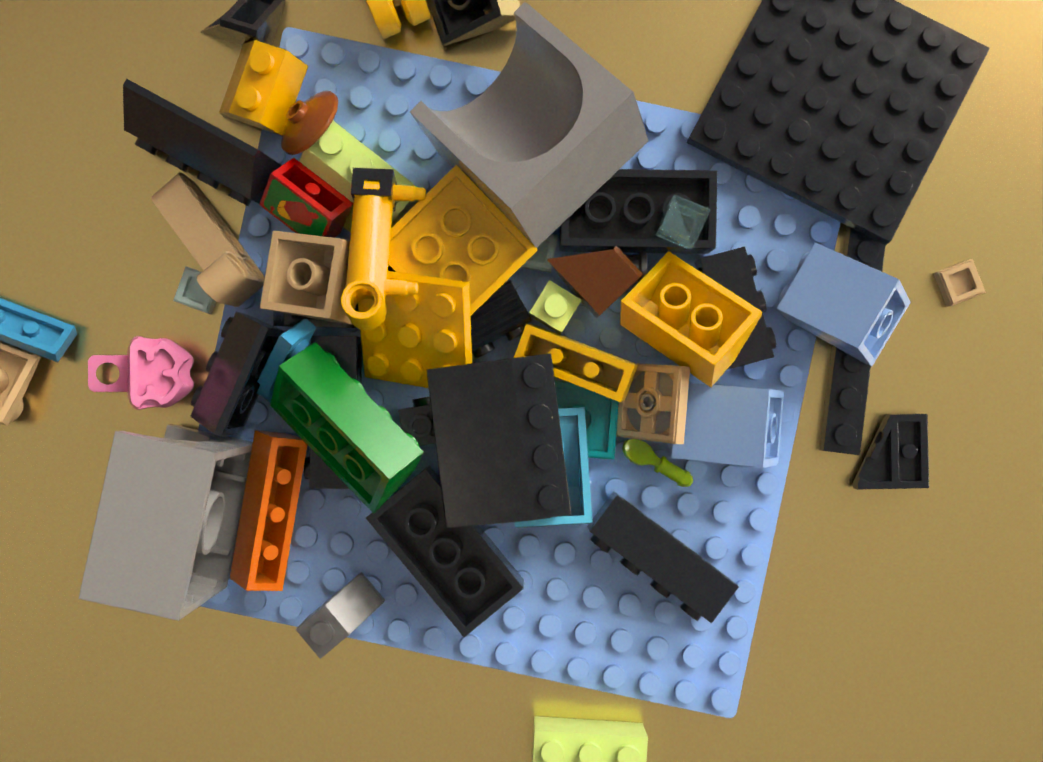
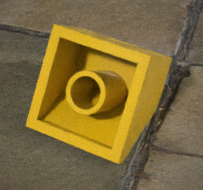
[219,40,308,136]

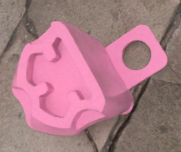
[88,336,194,410]

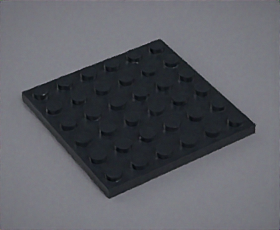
[687,0,990,245]

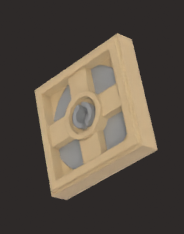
[616,363,690,444]

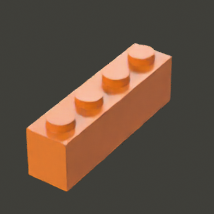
[230,430,307,591]

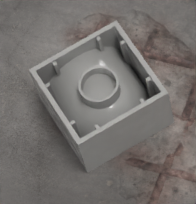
[410,2,648,248]
[79,424,253,621]

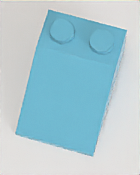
[515,407,593,528]

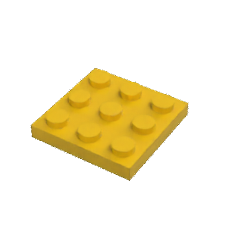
[388,165,538,316]
[358,271,472,388]

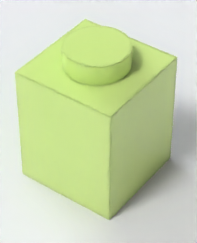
[529,280,582,334]

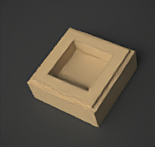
[933,259,986,307]

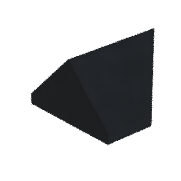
[201,0,285,46]

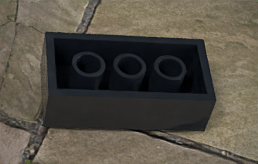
[559,169,717,254]
[366,465,524,637]

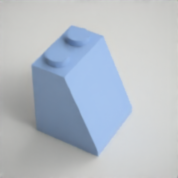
[776,242,911,367]
[668,383,784,468]

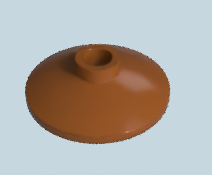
[281,91,338,155]

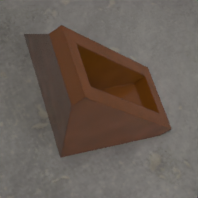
[547,246,643,318]

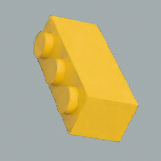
[514,324,639,402]

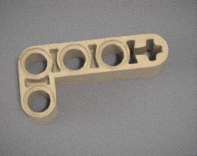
[151,172,265,307]

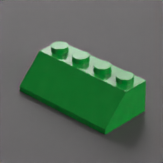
[270,342,424,514]

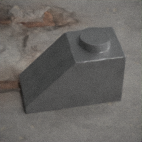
[296,572,385,659]

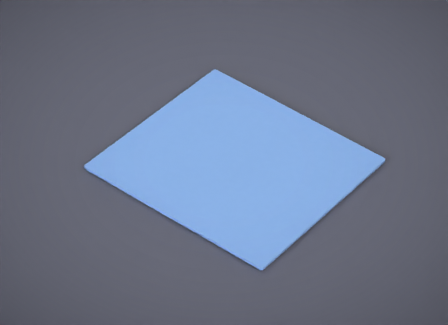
[198,27,840,718]

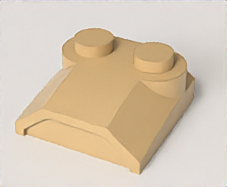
[0,343,41,426]

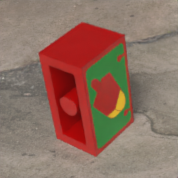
[259,157,353,238]

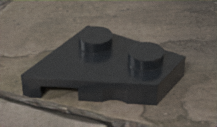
[853,413,929,490]

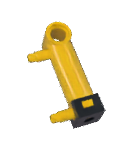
[341,168,426,330]

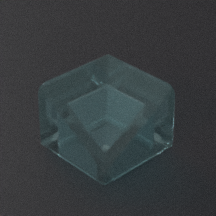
[656,195,710,250]

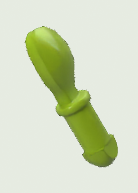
[622,439,693,487]

